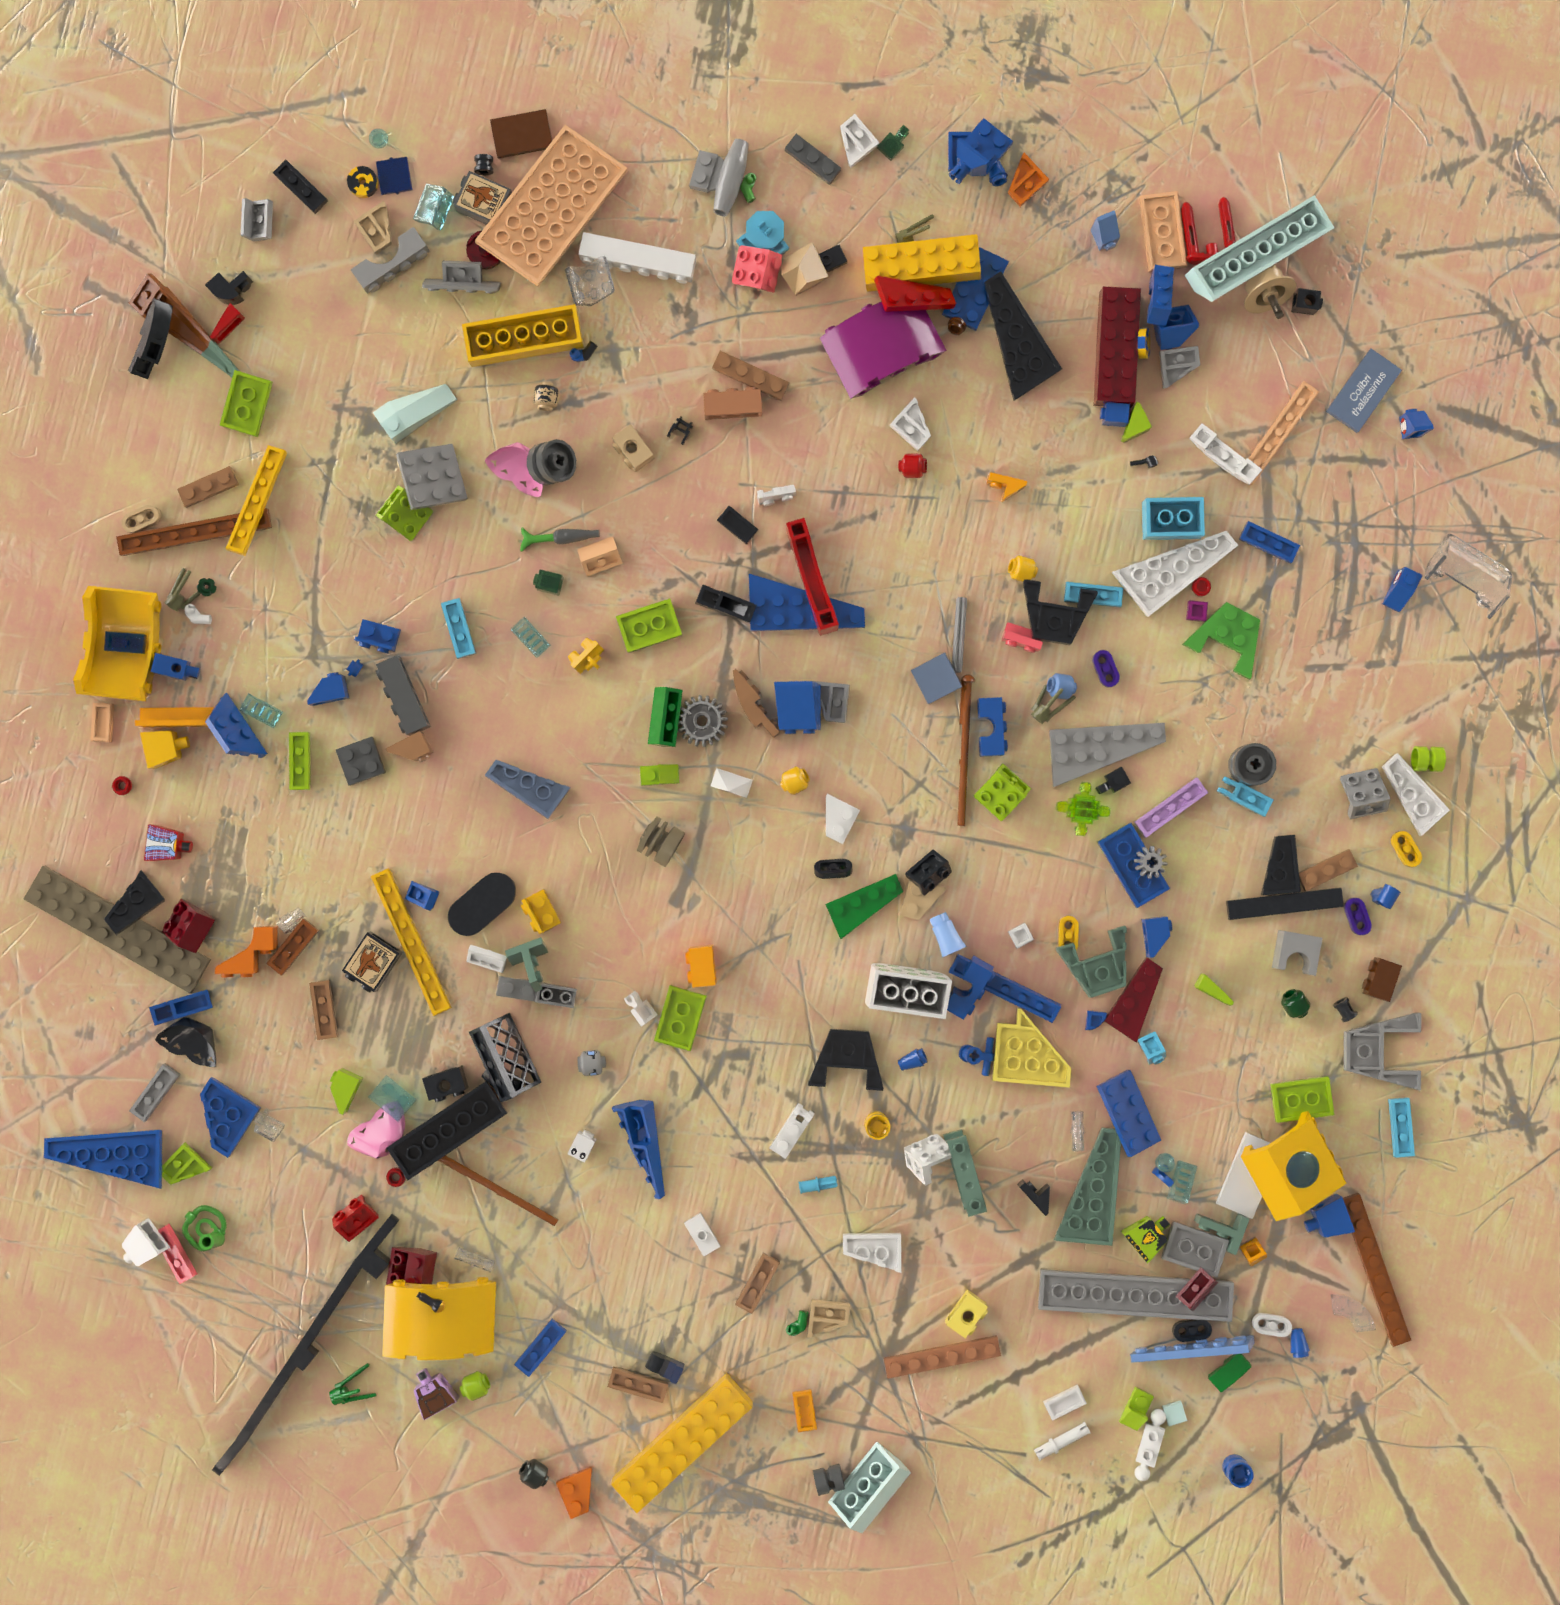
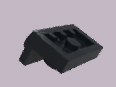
[905,849,952,896]

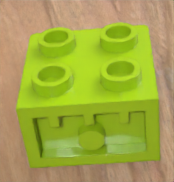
[375,485,433,541]
[974,763,1031,821]

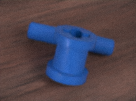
[959,1037,994,1076]

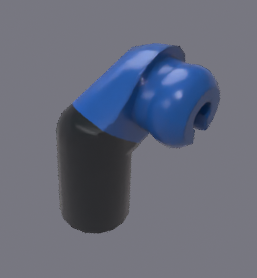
[569,341,598,362]

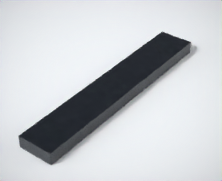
[1226,888,1344,920]

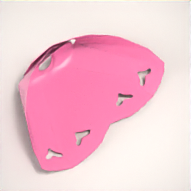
[485,442,543,497]
[347,1102,405,1159]

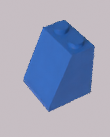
[774,681,821,734]

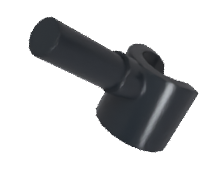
[1130,455,1158,468]

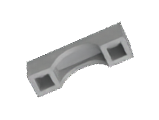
[351,227,430,294]

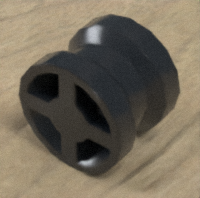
[474,154,493,176]

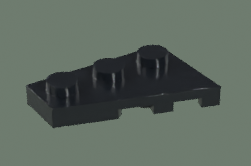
[104,870,165,936]

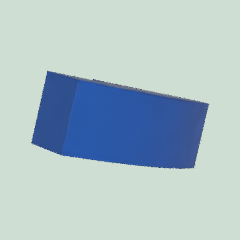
[149,990,213,1026]

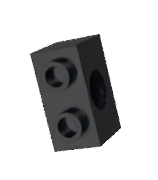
[422,1065,469,1103]

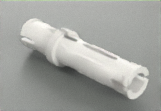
[1034,1422,1090,1461]

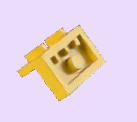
[521,889,561,934]

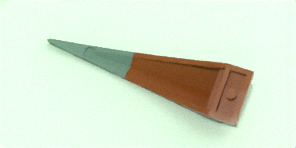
[128,273,239,377]

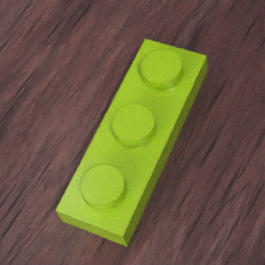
[289,732,310,790]

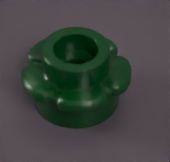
[197,578,216,596]

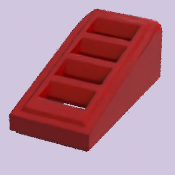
[210,303,245,344]

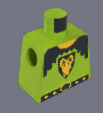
[1121,1216,1170,1264]

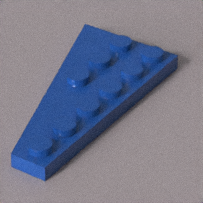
[44,1130,162,1189]

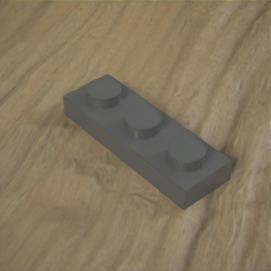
[785,133,841,185]

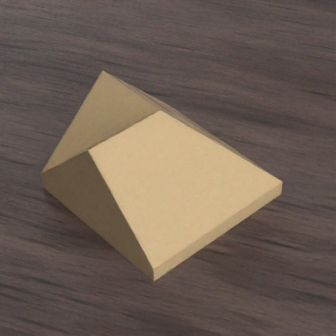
[780,243,829,296]

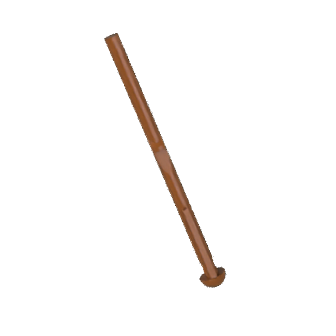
[957,674,975,826]
[438,1155,558,1226]

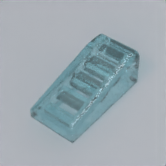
[510,617,551,658]
[239,693,283,728]
[1167,1160,1197,1204]

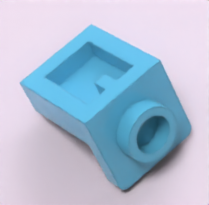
[1138,1032,1166,1065]

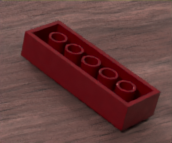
[1093,286,1141,408]

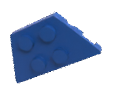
[205,693,268,758]

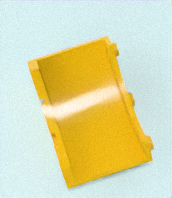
[73,586,162,701]
[382,1277,496,1360]

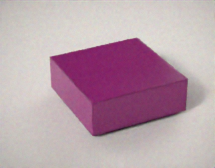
[1186,600,1208,622]

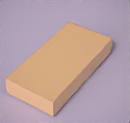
[91,703,114,742]

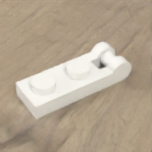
[769,1103,815,1159]

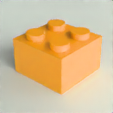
[685,945,717,988]

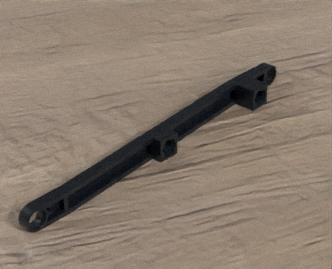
[212,1214,400,1476]

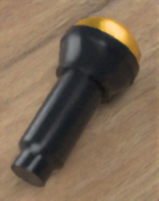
[416,1292,445,1313]

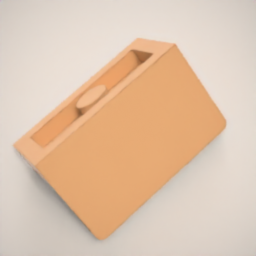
[578,537,623,576]

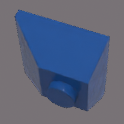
[1153,305,1199,350]

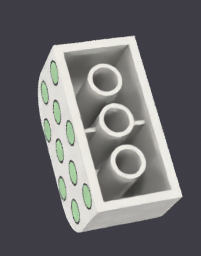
[865,963,952,1019]

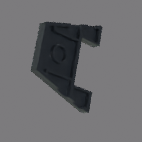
[1023,579,1098,645]
[808,1029,883,1091]

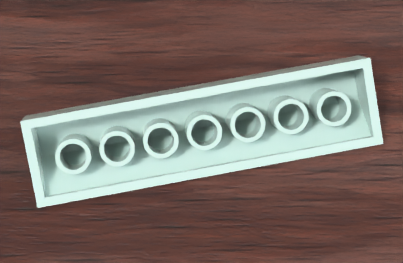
[1184,195,1334,302]

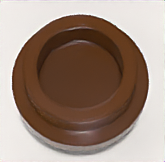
[948,317,967,335]

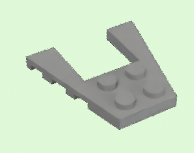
[1344,1013,1421,1090]

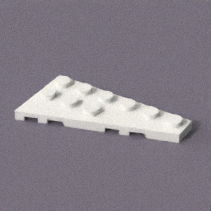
[1112,531,1238,617]

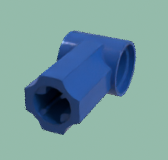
[1370,884,1401,909]

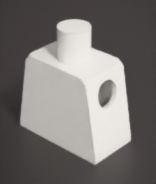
[122,1218,170,1266]

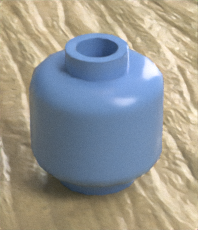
[1047,673,1077,700]

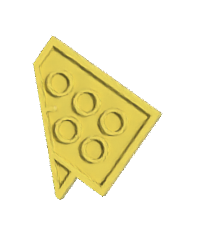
[992,1008,1071,1088]

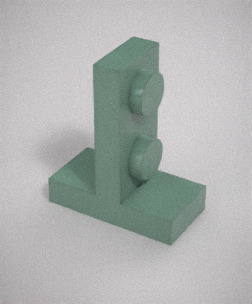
[505,937,548,992]
[1194,1213,1250,1255]

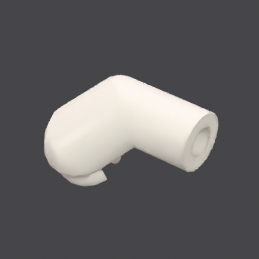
[185,604,212,624]

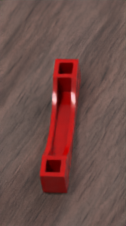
[786,518,839,636]

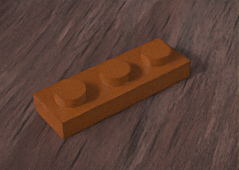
[266,918,320,976]

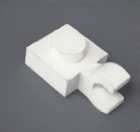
[624,991,657,1027]

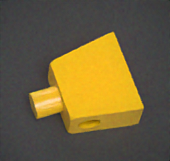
[140,731,190,769]

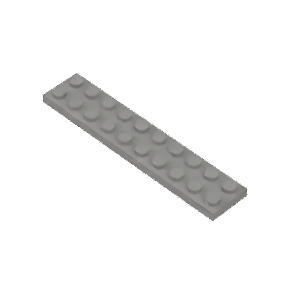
[1038,1269,1234,1322]

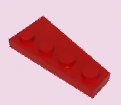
[874,276,956,312]

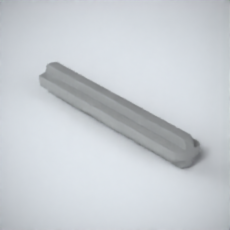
[952,597,967,673]

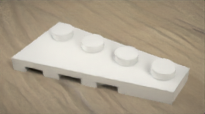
[1382,753,1450,836]

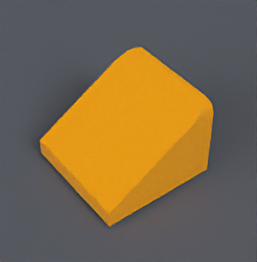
[1239,1237,1267,1267]

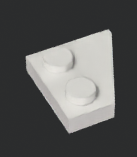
[757,485,796,506]

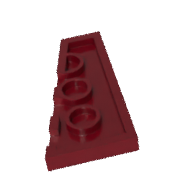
[1105,957,1163,1043]

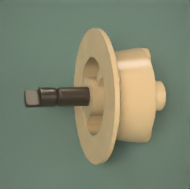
[1244,265,1296,319]

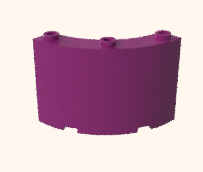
[820,302,947,399]

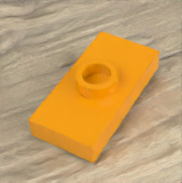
[792,1389,817,1432]

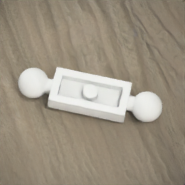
[1135,1409,1166,1481]

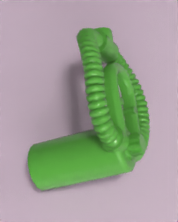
[182,1205,227,1252]

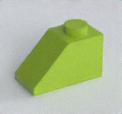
[330,1068,363,1115]

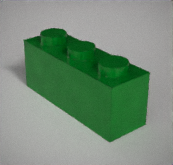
[648,687,683,747]

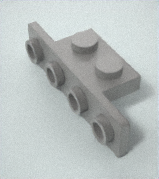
[422,260,501,294]

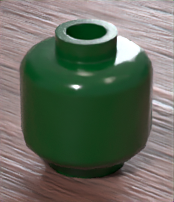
[1281,989,1311,1018]

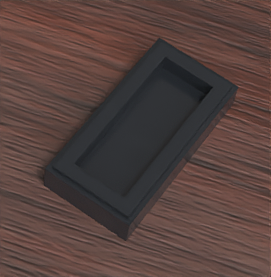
[717,506,758,545]

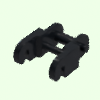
[667,416,693,445]

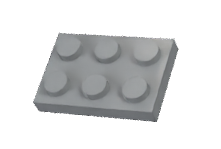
[1161,1221,1229,1277]

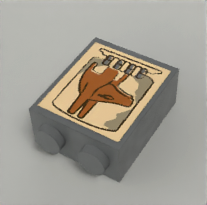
[453,171,512,225]

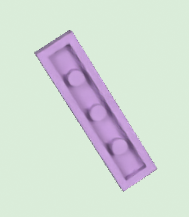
[1134,777,1208,838]

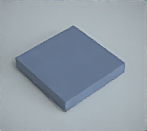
[911,653,963,704]

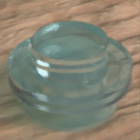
[369,129,388,148]
[1155,1153,1175,1172]

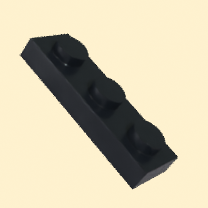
[273,159,328,214]

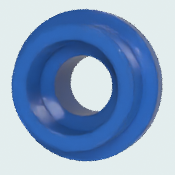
[346,659,363,677]

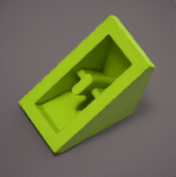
[1121,402,1152,443]

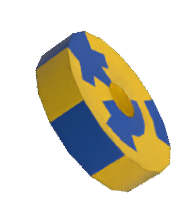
[1138,328,1150,359]

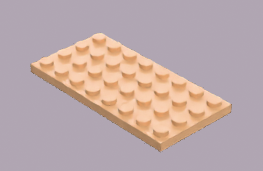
[475,125,627,287]

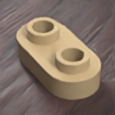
[122,505,161,533]

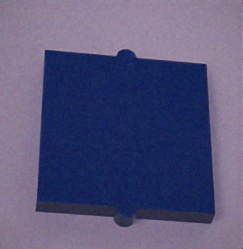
[376,157,413,195]

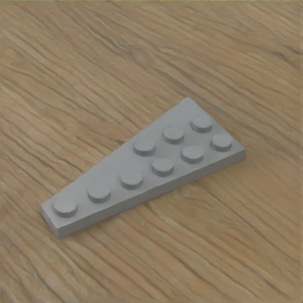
[1049,723,1166,787]

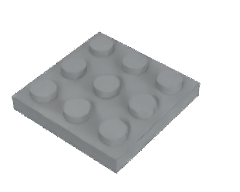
[396,444,467,510]

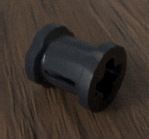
[1333,997,1358,1022]

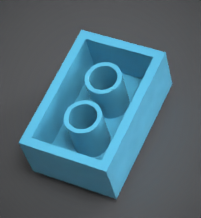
[1142,497,1205,540]

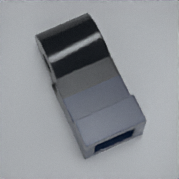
[645,1351,685,1384]

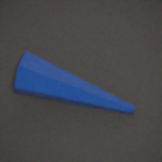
[612,1100,665,1199]

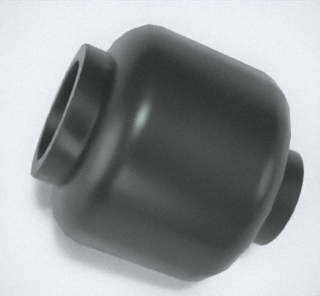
[519,1459,549,1489]

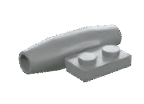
[689,139,749,217]

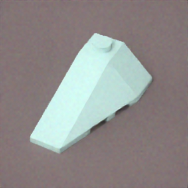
[373,384,457,444]

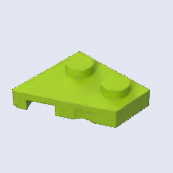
[162,1142,212,1185]

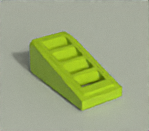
[1194,973,1234,1006]

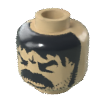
[533,381,559,411]

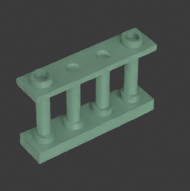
[943,1129,987,1217]

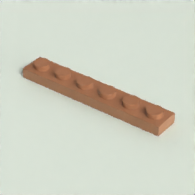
[884,1335,1001,1379]

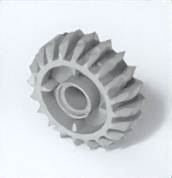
[678,695,728,747]

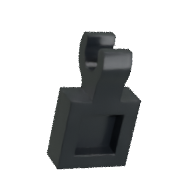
[1095,767,1131,794]

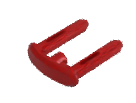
[1181,197,1236,265]

